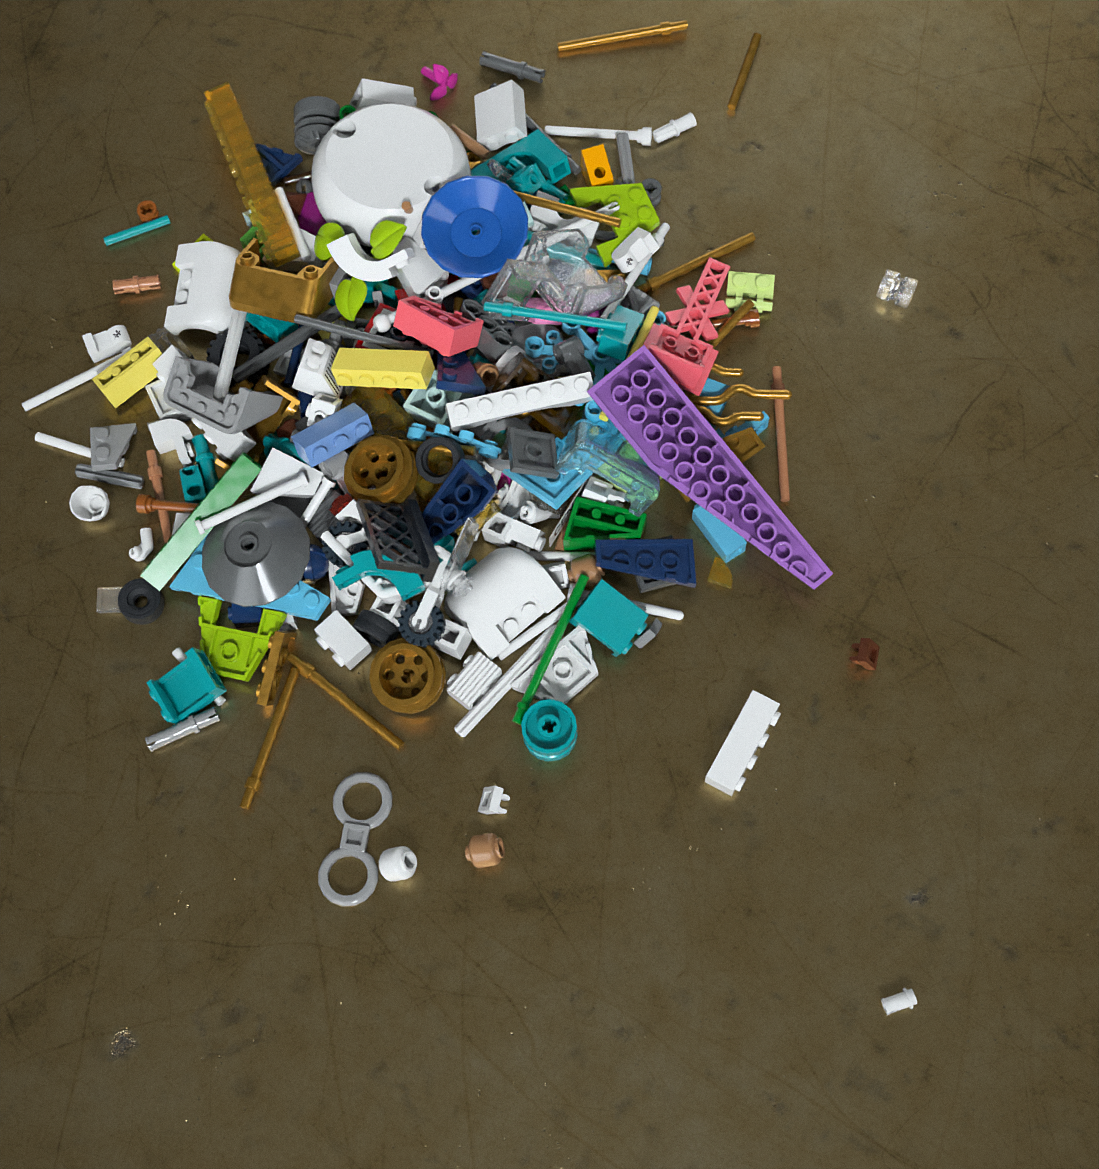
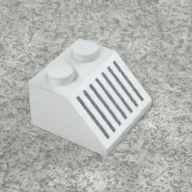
[292,338,343,398]

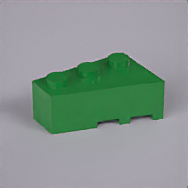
[563,496,647,550]

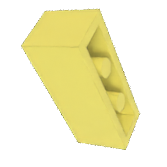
[92,337,162,408]

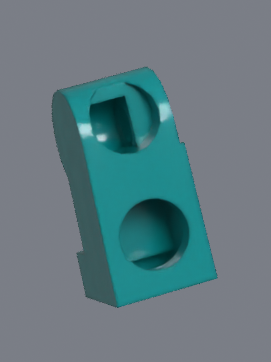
[179,464,207,503]

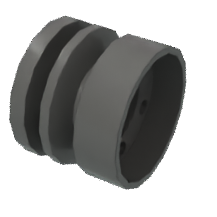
[294,96,340,155]

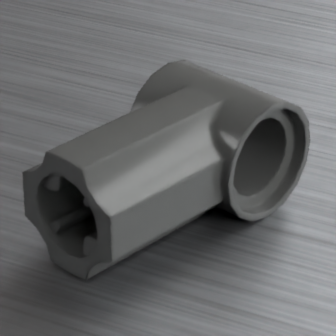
[553,336,596,379]

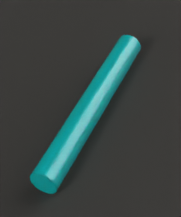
[103,215,171,246]

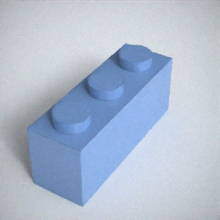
[291,403,374,468]

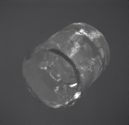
[876,269,918,309]

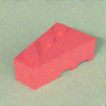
[393,296,484,357]

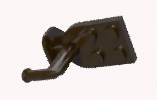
[477,352,581,440]

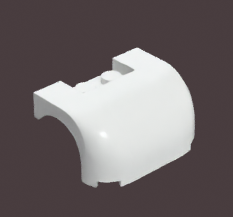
[164,241,250,335]
[444,547,566,661]

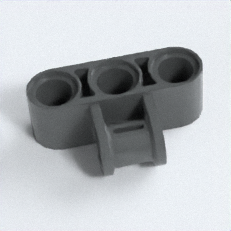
[459,299,516,363]

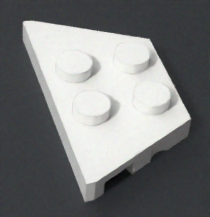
[511,626,598,704]

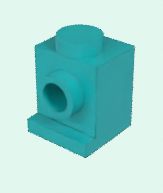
[506,163,547,195]

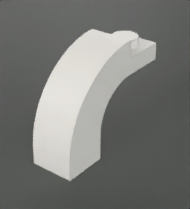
[327,233,415,281]

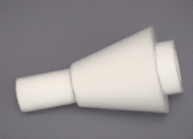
[520,501,561,525]

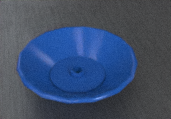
[421,176,528,278]

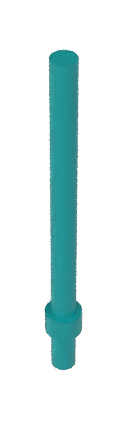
[484,301,627,332]

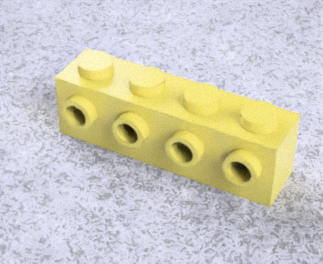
[331,348,435,389]

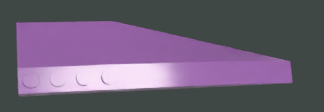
[587,345,833,590]

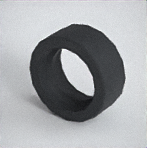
[415,437,465,484]

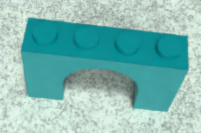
[470,129,571,184]

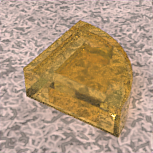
[708,557,732,589]

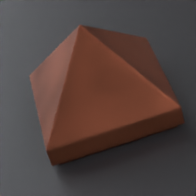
[280,191,307,215]

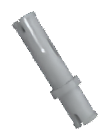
[145,706,221,752]

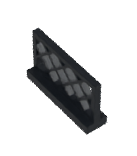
[356,498,440,582]

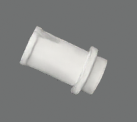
[881,988,917,1015]

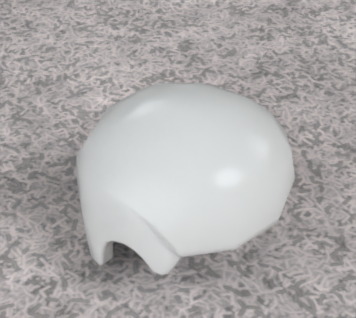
[69,486,110,521]

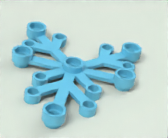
[525,311,666,422]

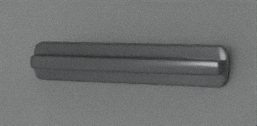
[75,463,145,489]

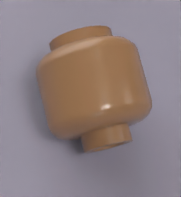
[567,553,606,588]
[465,833,505,868]

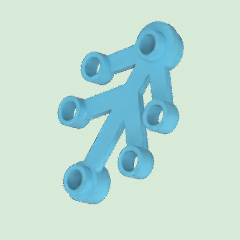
[407,423,502,459]

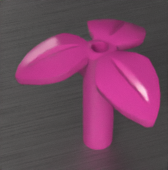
[421,64,458,101]

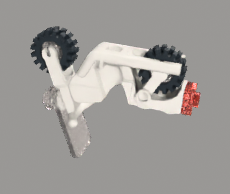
[321,493,479,648]

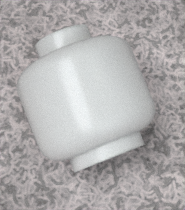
[379,846,417,881]

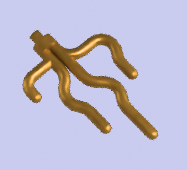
[686,363,793,427]

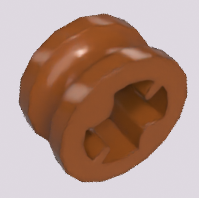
[137,200,159,223]

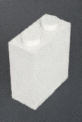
[474,80,527,151]

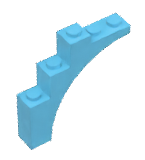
[692,411,769,564]

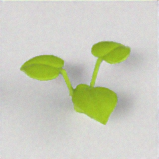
[314,220,407,322]

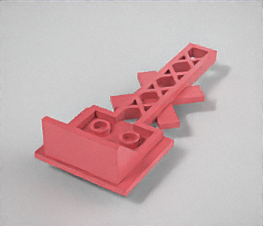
[643,257,731,396]

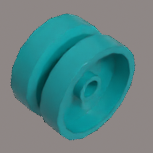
[521,699,578,762]

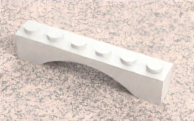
[152,345,257,462]
[446,372,594,432]

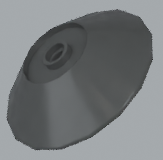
[202,501,310,607]

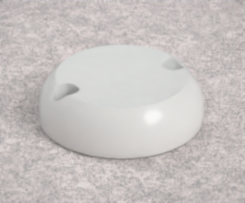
[312,103,471,248]

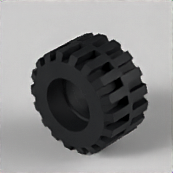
[206,328,269,392]

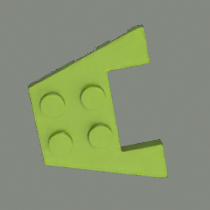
[570,183,660,267]
[198,596,287,682]

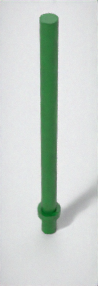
[512,574,589,725]

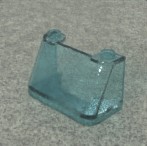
[555,419,661,517]

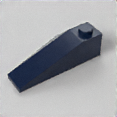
[422,459,498,545]

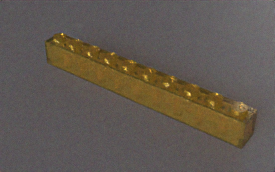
[204,82,301,267]

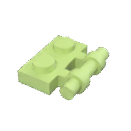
[726,271,775,313]

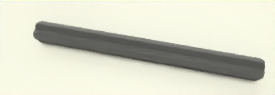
[232,304,343,383]

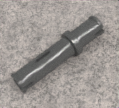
[479,51,545,84]

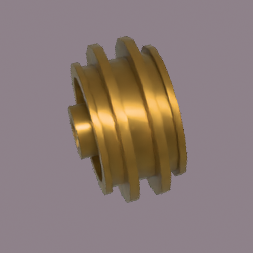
[344,435,419,504]
[369,638,446,714]

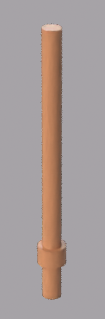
[771,366,790,502]
[146,450,180,582]

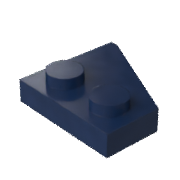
[240,143,303,188]

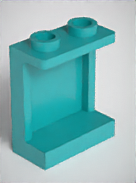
[569,579,649,657]
[146,647,227,724]

